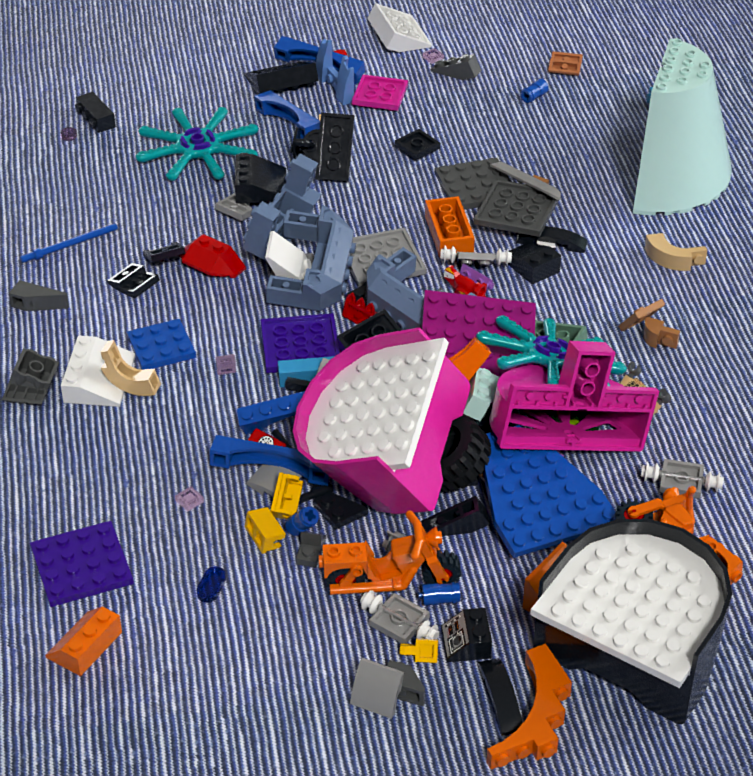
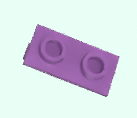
[460,263,494,289]

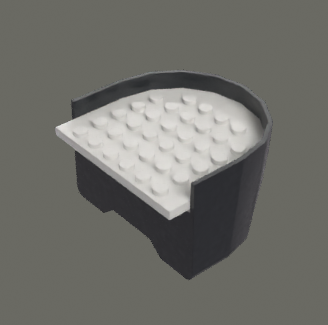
[530,519,732,724]

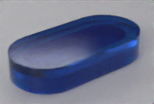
[197,566,226,603]

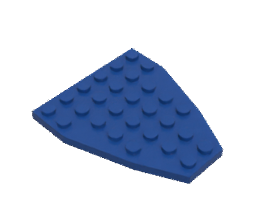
[483,425,615,558]

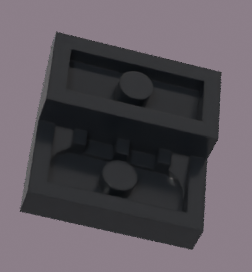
[107,263,160,298]

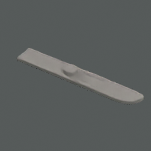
[490,162,561,200]

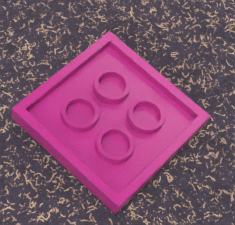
[352,75,408,111]

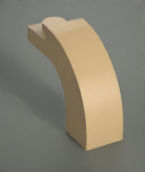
[644,233,707,271]
[101,340,161,396]

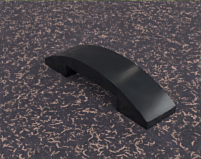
[516,226,587,253]
[478,658,523,736]

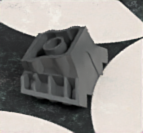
[2,348,60,405]

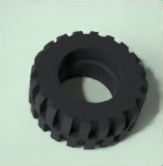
[440,414,491,492]

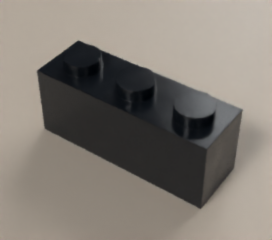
[75,92,116,133]

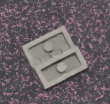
[246,464,303,497]
[350,658,404,719]

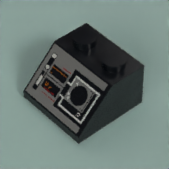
[441,608,492,662]

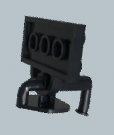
[290,112,355,182]

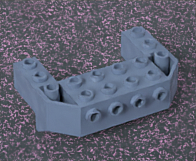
[243,154,322,261]
[266,205,356,311]
[366,247,476,330]

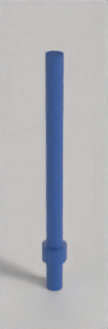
[20,223,118,263]

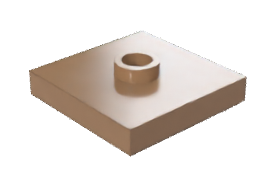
[618,299,665,331]

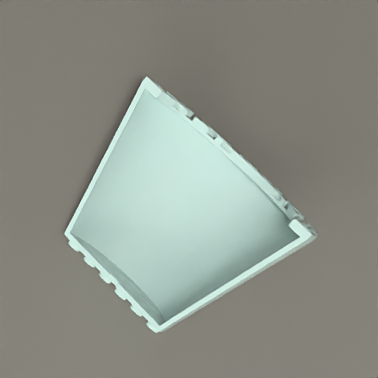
[633,38,732,216]

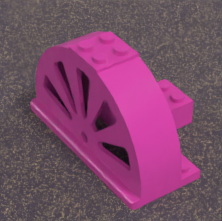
[489,341,659,452]

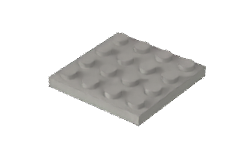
[348,227,427,287]

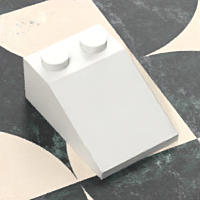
[265,231,311,280]

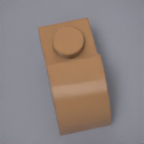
[643,317,680,349]

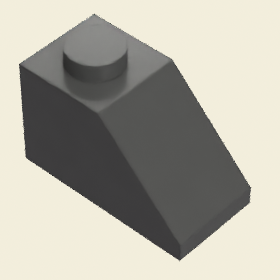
[387,660,425,706]

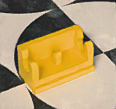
[270,472,303,520]
[245,507,286,554]

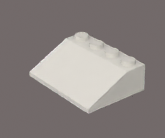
[367,3,432,52]
[61,336,136,407]

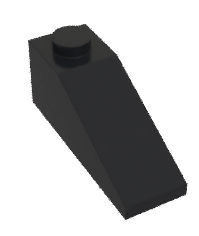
[421,496,490,536]

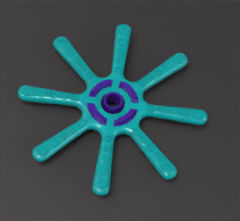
[135,107,259,181]
[476,315,627,386]

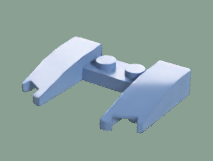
[316,39,354,105]

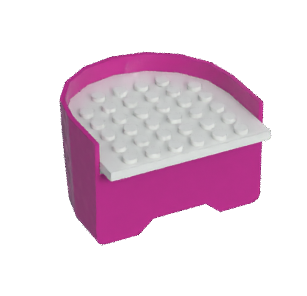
[293,327,470,514]

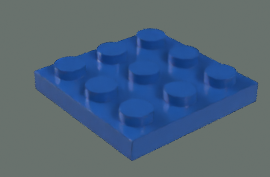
[127,319,196,370]

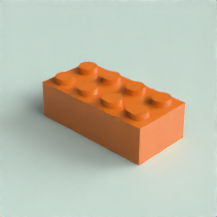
[425,196,475,258]

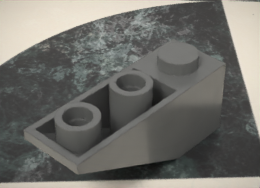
[430,54,481,80]
[9,280,69,311]

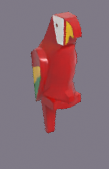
[444,265,487,297]

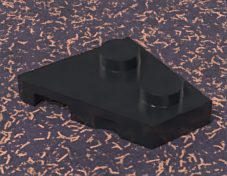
[313,492,368,530]

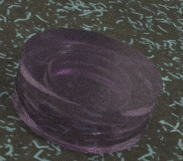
[60,127,77,141]

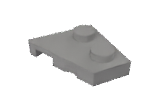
[215,193,253,221]

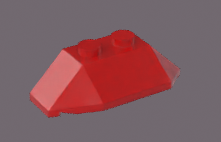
[181,234,246,278]

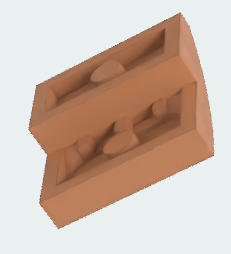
[548,51,583,76]

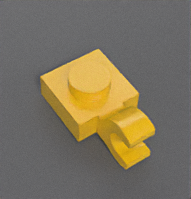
[400,638,438,663]

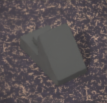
[296,531,326,568]

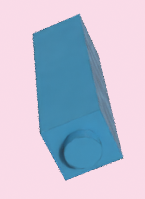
[278,356,335,388]

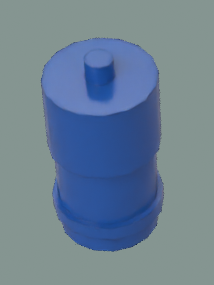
[520,79,549,103]
[285,506,319,536]
[418,582,460,606]

